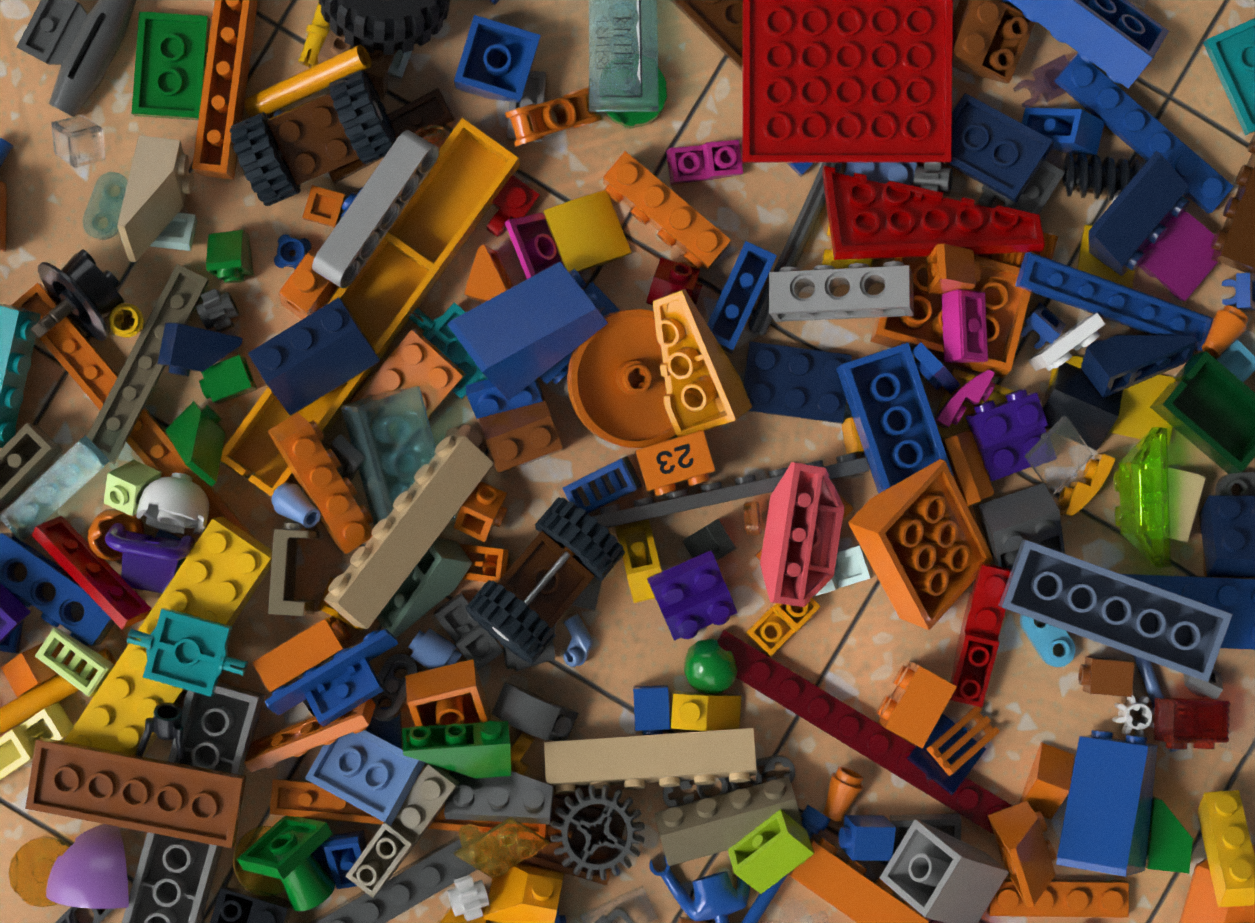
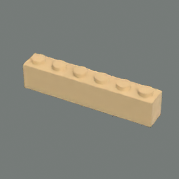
[324,435,494,629]
[544,728,757,794]

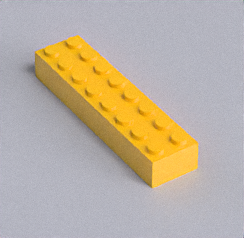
[64,516,273,757]

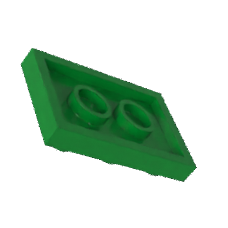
[131,11,210,120]

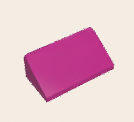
[942,289,988,363]

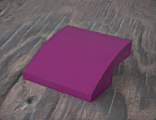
[1139,211,1218,301]

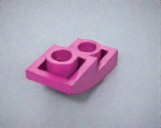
[666,140,743,185]
[935,370,995,429]

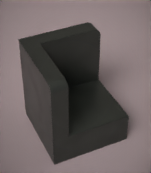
[683,519,736,561]

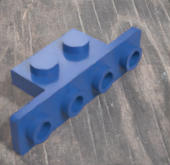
[264,629,398,727]

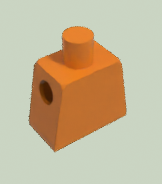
[279,252,338,319]

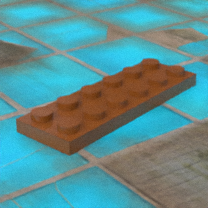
[25,737,246,848]

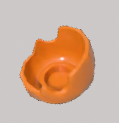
[87,509,144,562]

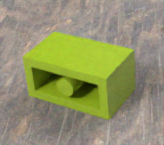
[728,809,814,894]

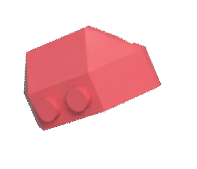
[760,462,844,607]

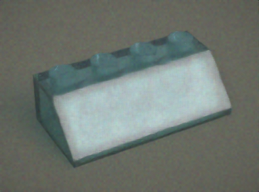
[341,386,455,527]

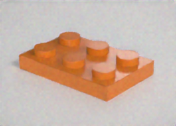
[347,329,467,452]

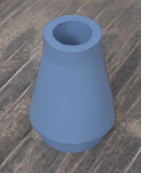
[271,483,321,528]

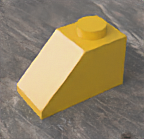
[615,519,662,603]
[670,691,741,731]

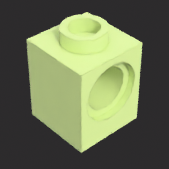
[104,459,162,516]

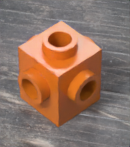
[453,481,508,542]

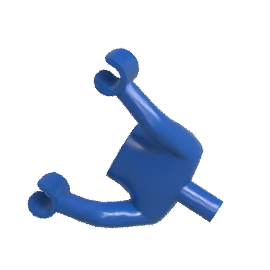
[649,855,750,923]

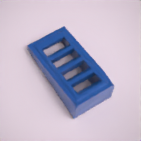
[562,456,642,514]

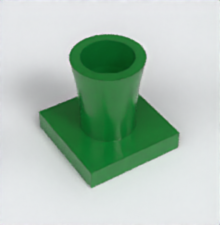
[237,816,335,911]

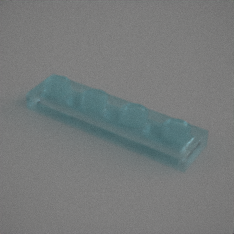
[0,435,110,542]

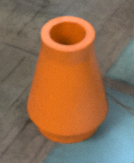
[1201,305,1249,358]
[823,767,864,822]

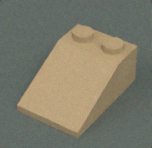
[117,135,194,262]

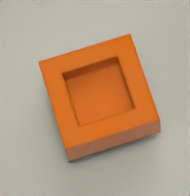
[302,185,347,228]

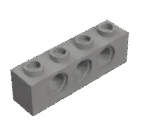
[769,261,914,322]

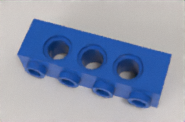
[0,533,115,646]

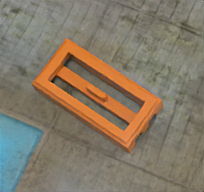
[927,706,1000,776]

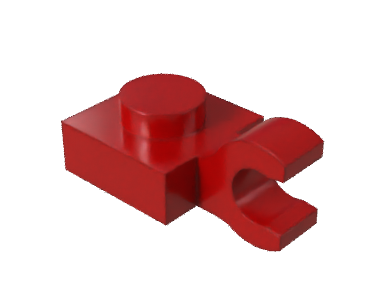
[486,175,540,238]

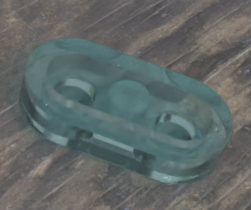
[83,172,128,240]

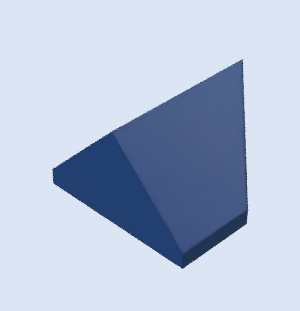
[312,830,366,889]

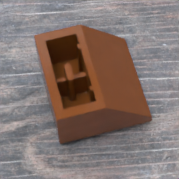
[952,0,1036,84]

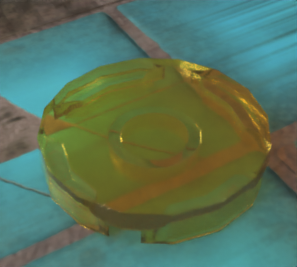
[8,836,70,908]

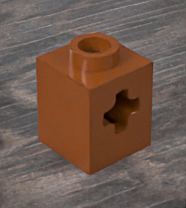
[1078,657,1134,697]

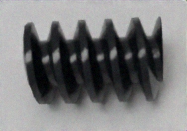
[1062,152,1139,201]

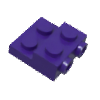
[965,388,1055,481]
[647,550,738,641]

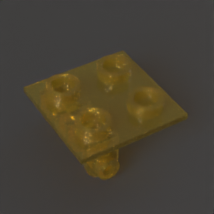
[454,817,549,879]

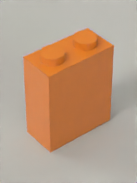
[252,616,352,693]

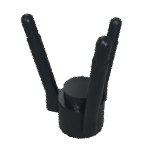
[135,703,187,765]

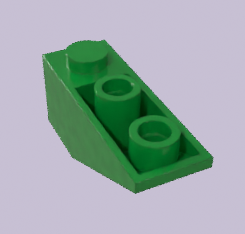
[402,721,511,778]

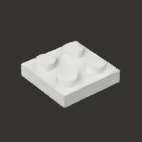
[1028,313,1105,371]

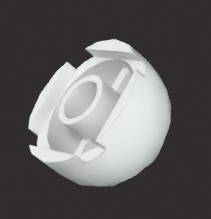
[136,473,209,534]

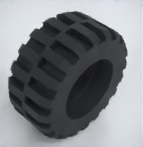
[319,0,450,55]

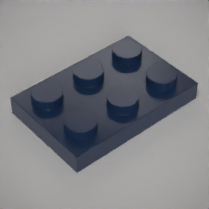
[945,93,1054,203]
[743,341,852,424]

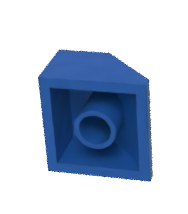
[454,15,541,103]

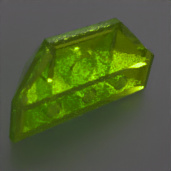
[1114,427,1171,568]

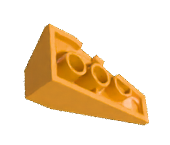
[653,289,752,438]

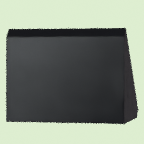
[1041,362,1123,450]

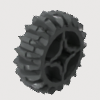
[550,785,645,880]

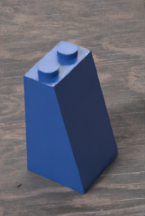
[447,262,608,401]
[1056,730,1158,877]

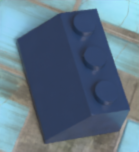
[1089,151,1190,276]
[248,297,380,416]

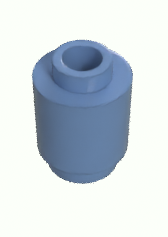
[409,628,462,670]

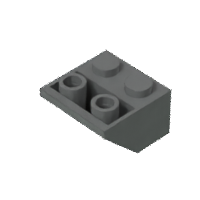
[979,483,1065,569]

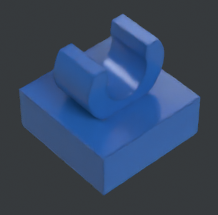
[1222,273,1255,311]
[1020,302,1066,349]

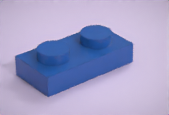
[912,342,960,394]
[466,379,543,419]

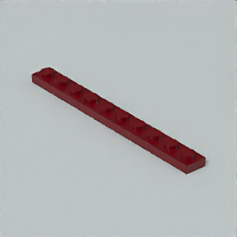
[717,629,1013,835]

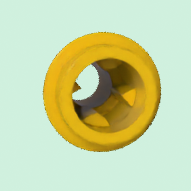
[109,303,145,338]

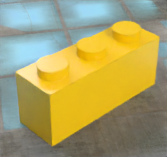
[1197,790,1255,907]

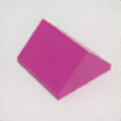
[505,212,582,279]

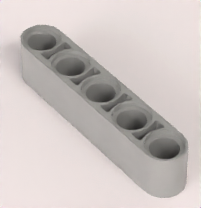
[312,130,439,289]

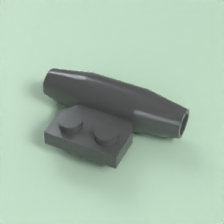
[17,0,136,117]

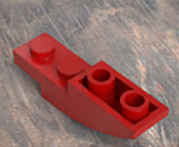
[950,562,1011,708]

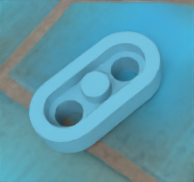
[1020,615,1075,667]

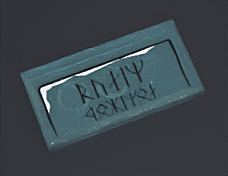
[589,0,659,112]

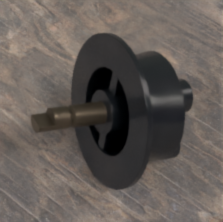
[31,249,125,341]

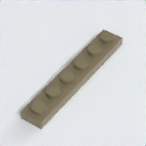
[81,264,209,465]

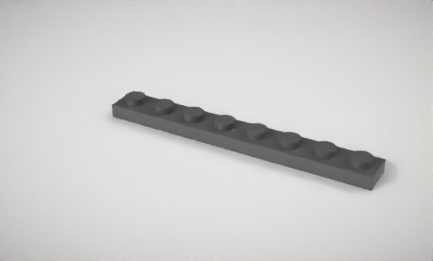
[594,453,869,528]

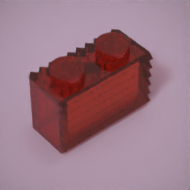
[1154,698,1231,750]

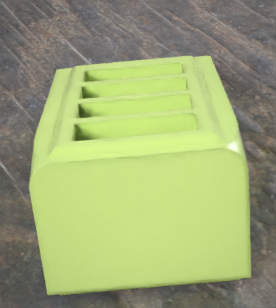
[35,627,114,697]

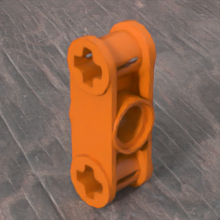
[505,86,602,147]

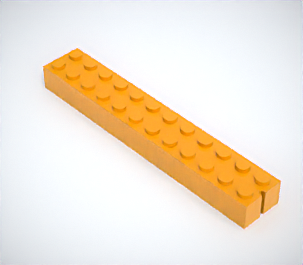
[221,118,521,497]

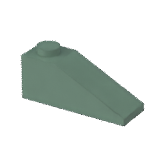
[377,538,472,638]

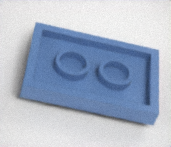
[305,730,426,826]

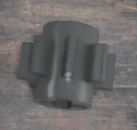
[914,162,953,194]
[196,288,239,333]

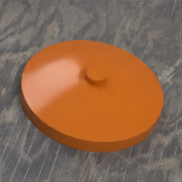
[567,309,676,448]

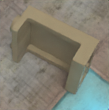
[268,523,319,616]

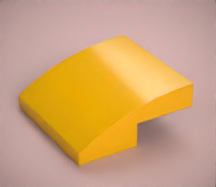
[543,190,632,273]

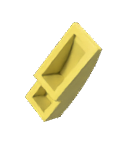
[0,702,74,781]

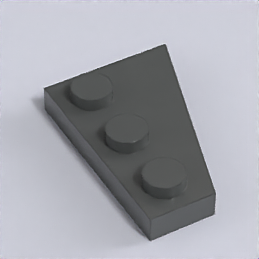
[444,770,554,824]

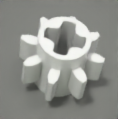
[1112,695,1158,736]
[447,875,489,922]

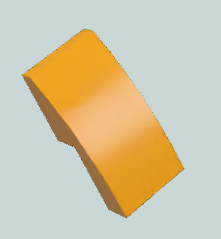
[1058,454,1116,517]
[745,598,821,657]

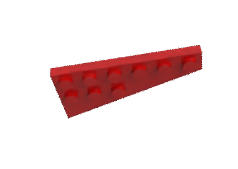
[822,166,1045,260]

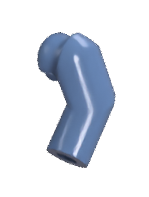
[563,614,593,667]

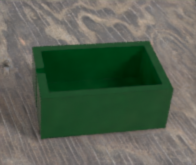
[1150,351,1255,474]

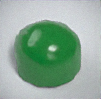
[684,639,738,695]

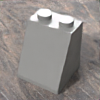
[880,819,1009,923]

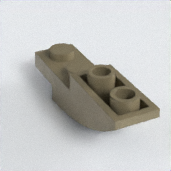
[346,764,460,898]

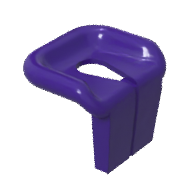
[105,523,195,593]

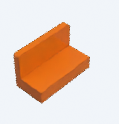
[942,430,994,506]

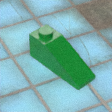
[165,401,226,487]

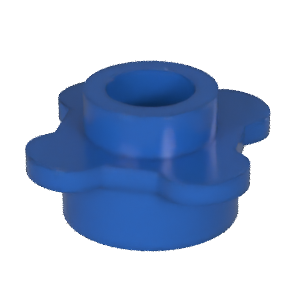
[274,234,312,269]

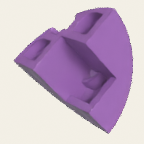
[46,824,129,909]

